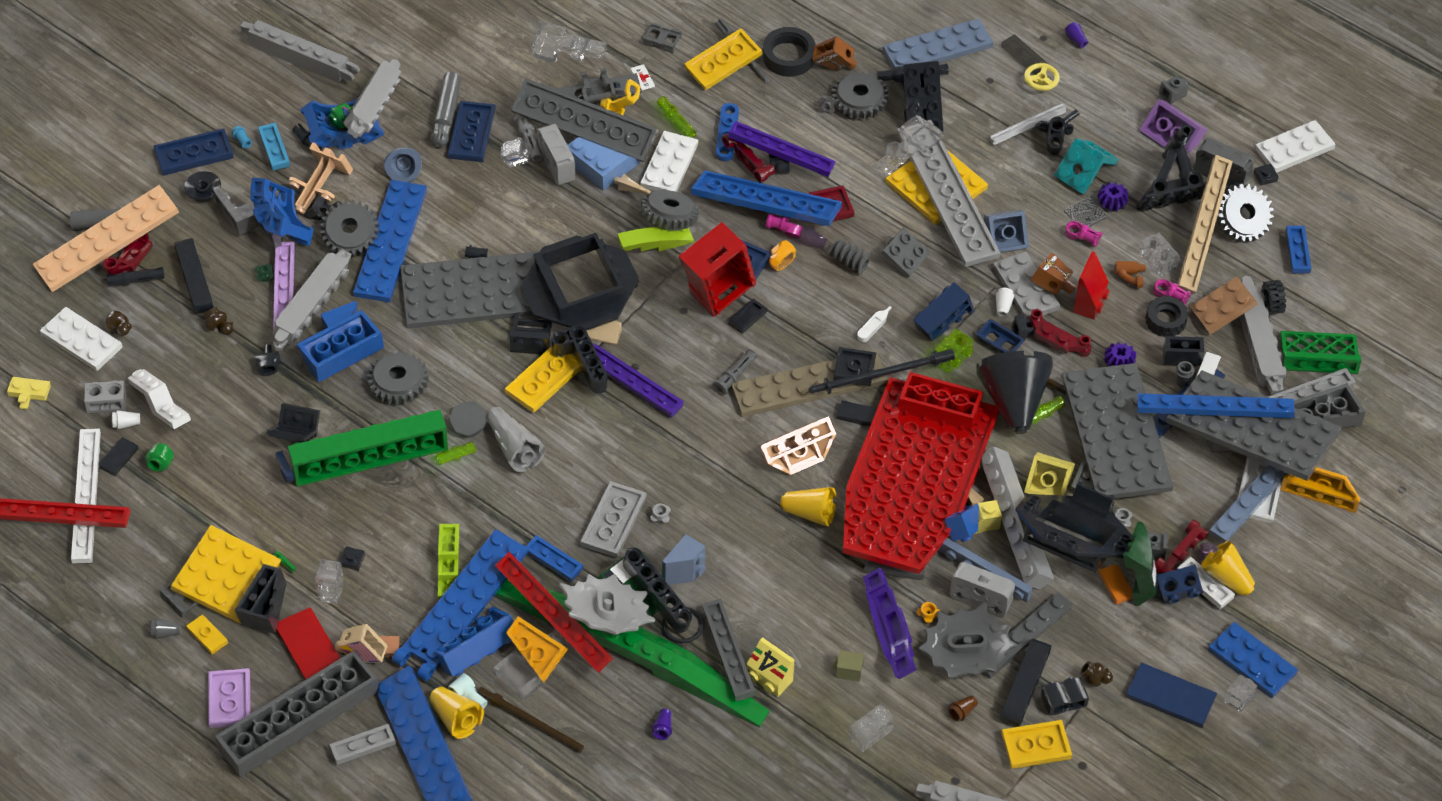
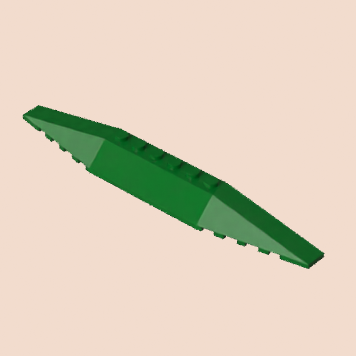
[494,579,770,728]

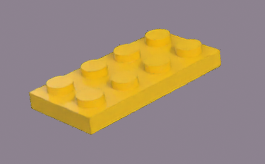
[684,28,762,91]
[505,346,581,413]

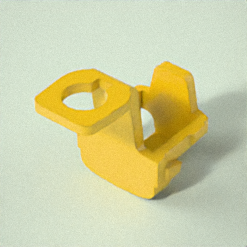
[600,79,641,115]

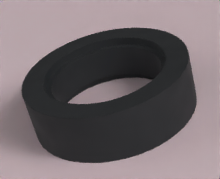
[763,27,816,77]

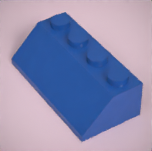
[297,310,384,382]

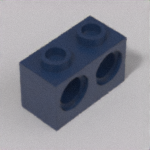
[1157,565,1204,604]

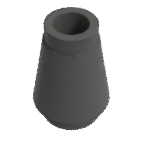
[1176,361,1195,388]
[151,618,180,638]

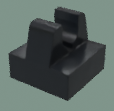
[305,195,330,221]
[1011,315,1034,341]

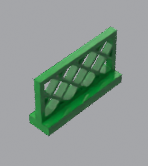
[1280,331,1361,374]

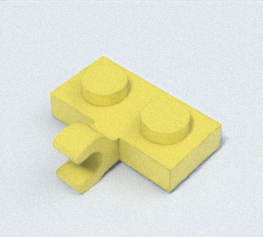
[7,377,51,409]

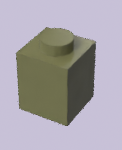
[833,650,864,682]

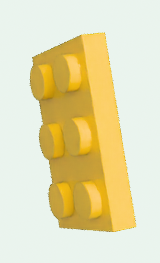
[1001,720,1072,769]

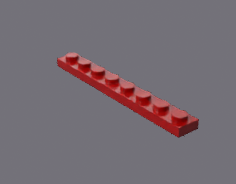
[0,498,131,528]
[495,552,613,673]

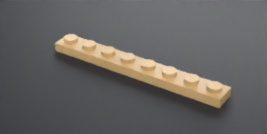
[1177,155,1233,294]

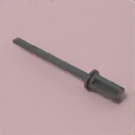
[715,18,770,82]

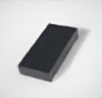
[728,298,767,334]
[837,400,877,426]
[99,437,139,476]

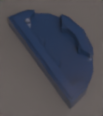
[275,450,294,482]

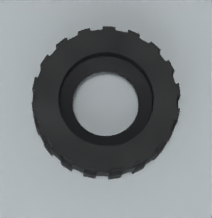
[1145,296,1188,337]

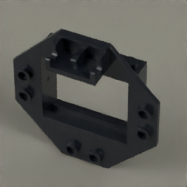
[520,233,639,331]
[1015,481,1132,573]

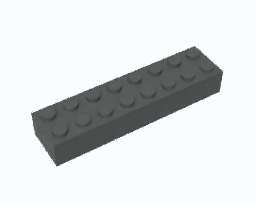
[215,651,378,777]

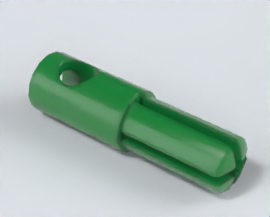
[273,551,296,573]

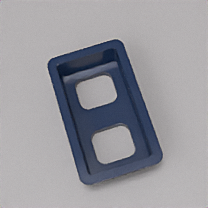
[977,319,1024,353]

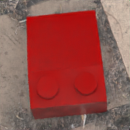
[1073,251,1110,320]

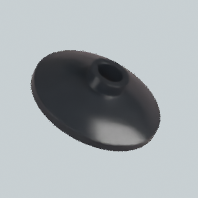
[184,171,221,201]

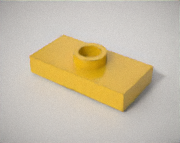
[186,614,228,655]

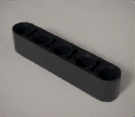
[174,238,214,314]
[622,547,692,633]
[1000,638,1052,727]

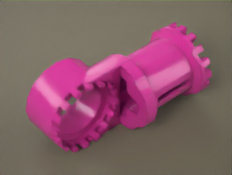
[766,214,803,238]
[1065,221,1103,247]
[1153,279,1192,305]

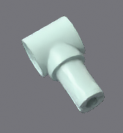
[448,674,487,709]

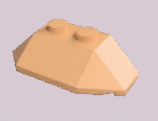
[760,416,836,475]

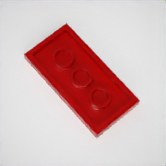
[276,607,341,680]

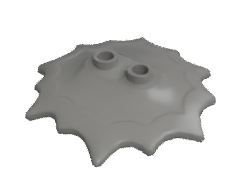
[559,574,655,635]

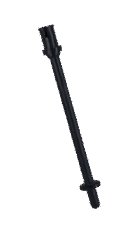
[808,349,955,395]

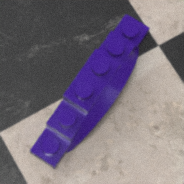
[863,568,916,679]

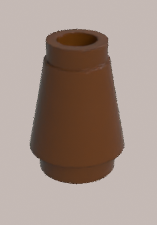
[948,695,978,722]

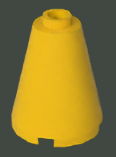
[780,487,837,527]
[1201,540,1255,596]
[430,687,484,739]

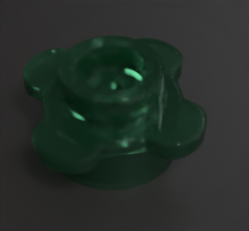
[254,264,275,282]

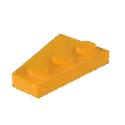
[506,616,568,682]

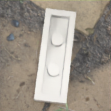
[1177,557,1235,609]

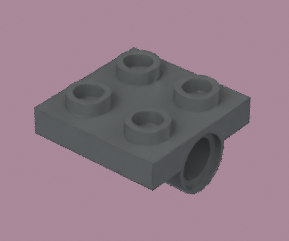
[881,227,930,278]

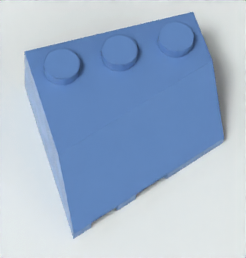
[567,137,641,191]

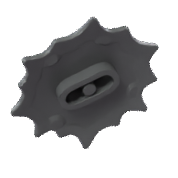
[919,602,1017,679]

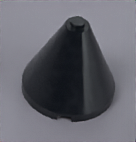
[976,351,1053,434]

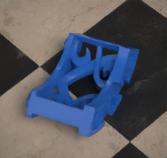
[300,98,384,149]
[250,177,314,246]

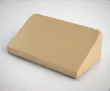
[587,321,622,345]

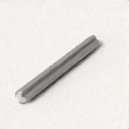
[989,103,1066,145]

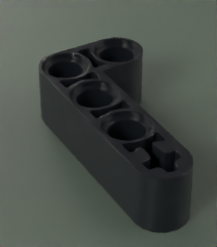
[552,326,608,394]

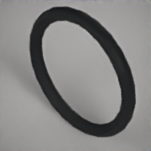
[662,607,704,643]

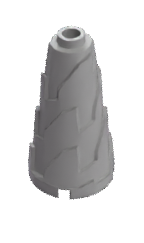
[487,407,545,472]

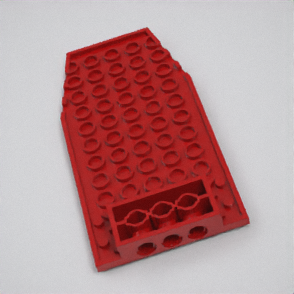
[843,372,999,574]

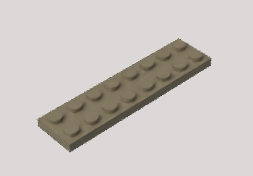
[731,350,888,417]

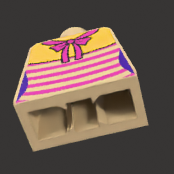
[335,624,388,663]

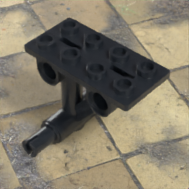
[877,61,949,132]
[1136,125,1206,211]

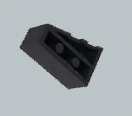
[235,564,287,634]

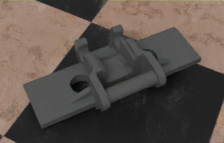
[555,68,642,103]

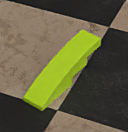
[618,227,694,252]
[438,524,459,601]

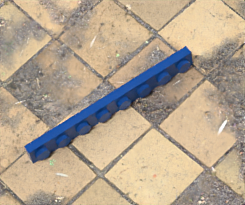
[1137,393,1295,418]

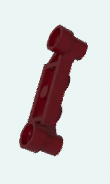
[722,133,776,183]
[103,233,153,275]
[1028,309,1092,357]
[1155,519,1209,575]

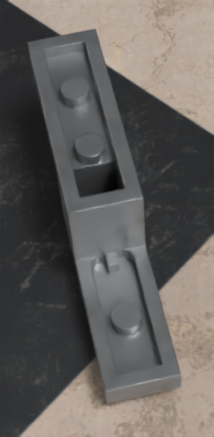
[213,187,283,248]

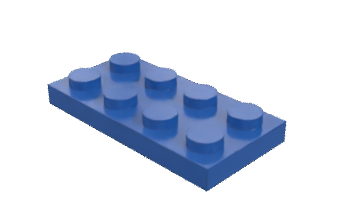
[1208,622,1298,698]

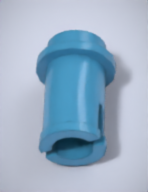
[232,126,252,149]

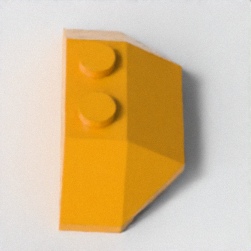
[1280,467,1360,513]

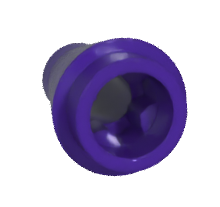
[1064,22,1088,48]
[652,709,672,740]

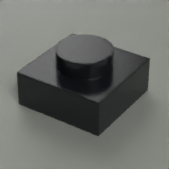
[1254,164,1279,186]
[339,546,365,571]

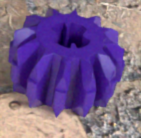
[1097,181,1129,212]
[1104,341,1137,367]

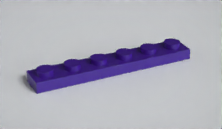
[728,121,836,177]
[594,344,684,418]

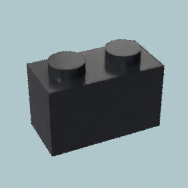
[1163,336,1205,366]

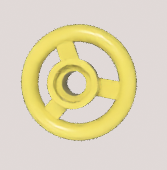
[1024,63,1060,91]

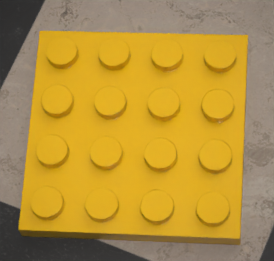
[885,150,988,225]
[171,525,281,624]

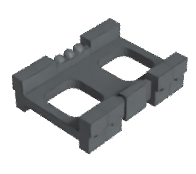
[643,22,682,53]
[159,581,199,618]

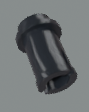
[465,245,488,259]

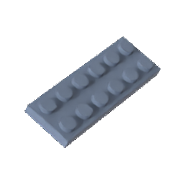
[883,18,994,68]

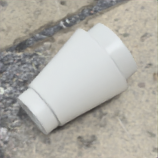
[996,288,1014,317]
[111,410,140,430]

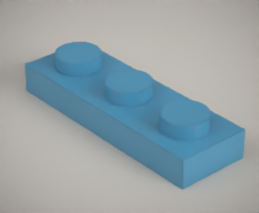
[258,123,290,171]

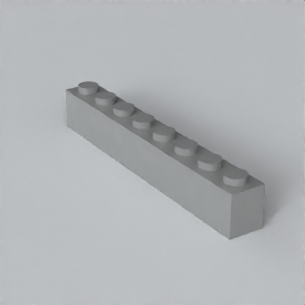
[981,447,1054,589]

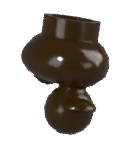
[204,307,233,335]
[104,311,132,336]
[1080,661,1113,687]

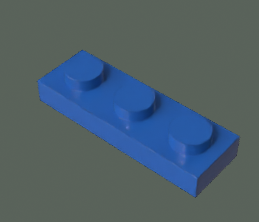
[1285,226,1311,273]
[525,535,583,582]

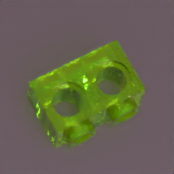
[933,328,974,374]

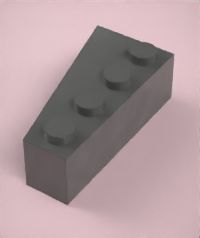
[1294,383,1366,427]

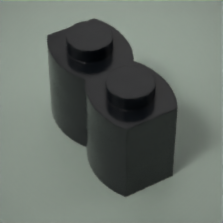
[1041,677,1089,715]

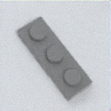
[329,724,396,765]

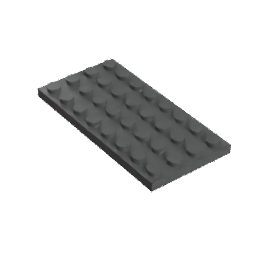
[401,251,551,329]
[1061,363,1174,498]
[1166,370,1342,481]

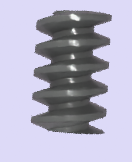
[829,237,870,274]

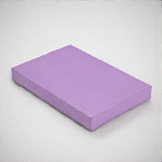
[208,668,251,728]

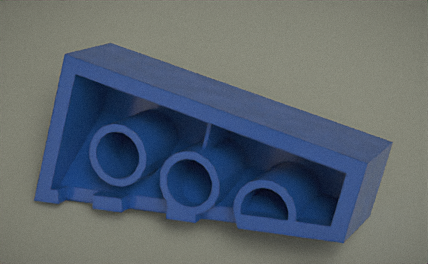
[435,606,513,676]

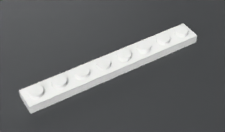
[71,429,101,563]

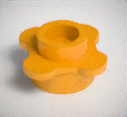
[916,602,940,623]

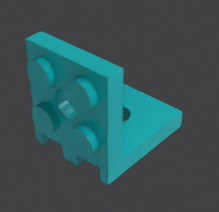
[1054,138,1119,194]

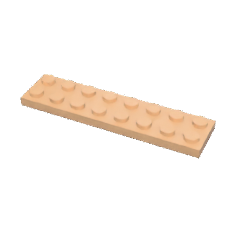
[33,185,179,292]

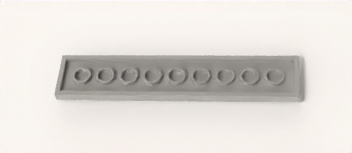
[897,120,1000,267]

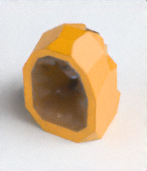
[769,240,796,271]

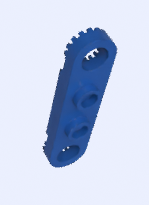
[716,103,739,162]

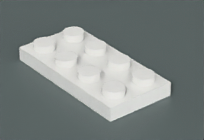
[1255,120,1335,173]
[641,131,698,192]
[40,307,123,371]

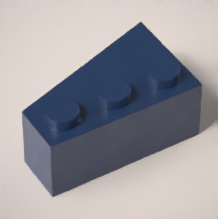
[914,282,975,341]

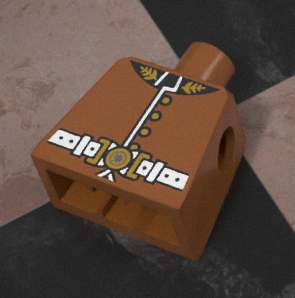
[812,36,857,71]
[1030,253,1077,295]

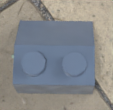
[984,210,1029,252]
[662,535,706,585]

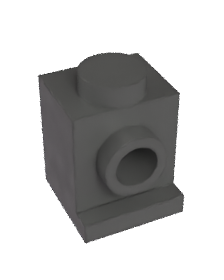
[1159,75,1189,105]
[1148,532,1168,560]

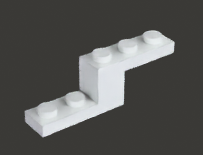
[127,369,191,429]

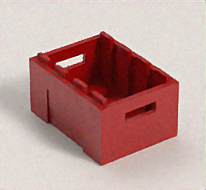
[679,222,757,317]

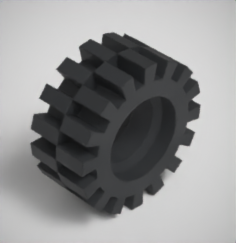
[1261,280,1287,315]

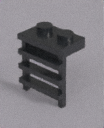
[509,312,552,355]
[267,403,321,443]

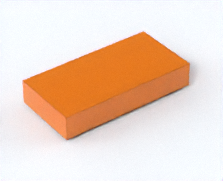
[1099,564,1133,605]

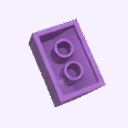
[1140,100,1208,154]

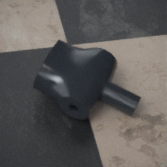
[255,344,281,376]

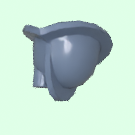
[384,147,422,183]

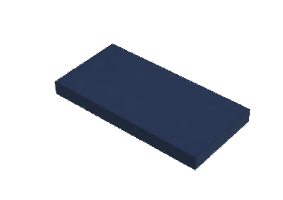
[447,101,496,162]
[154,128,234,176]
[1126,662,1217,728]

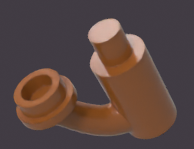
[1115,261,1146,289]

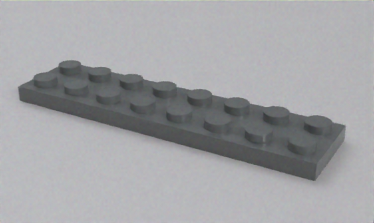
[511,78,658,163]

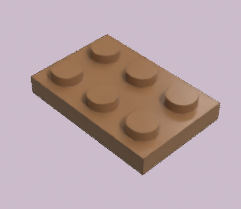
[1190,276,1258,335]

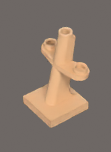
[288,143,353,215]

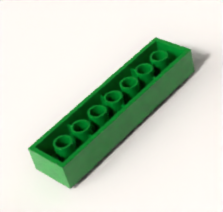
[288,410,448,487]

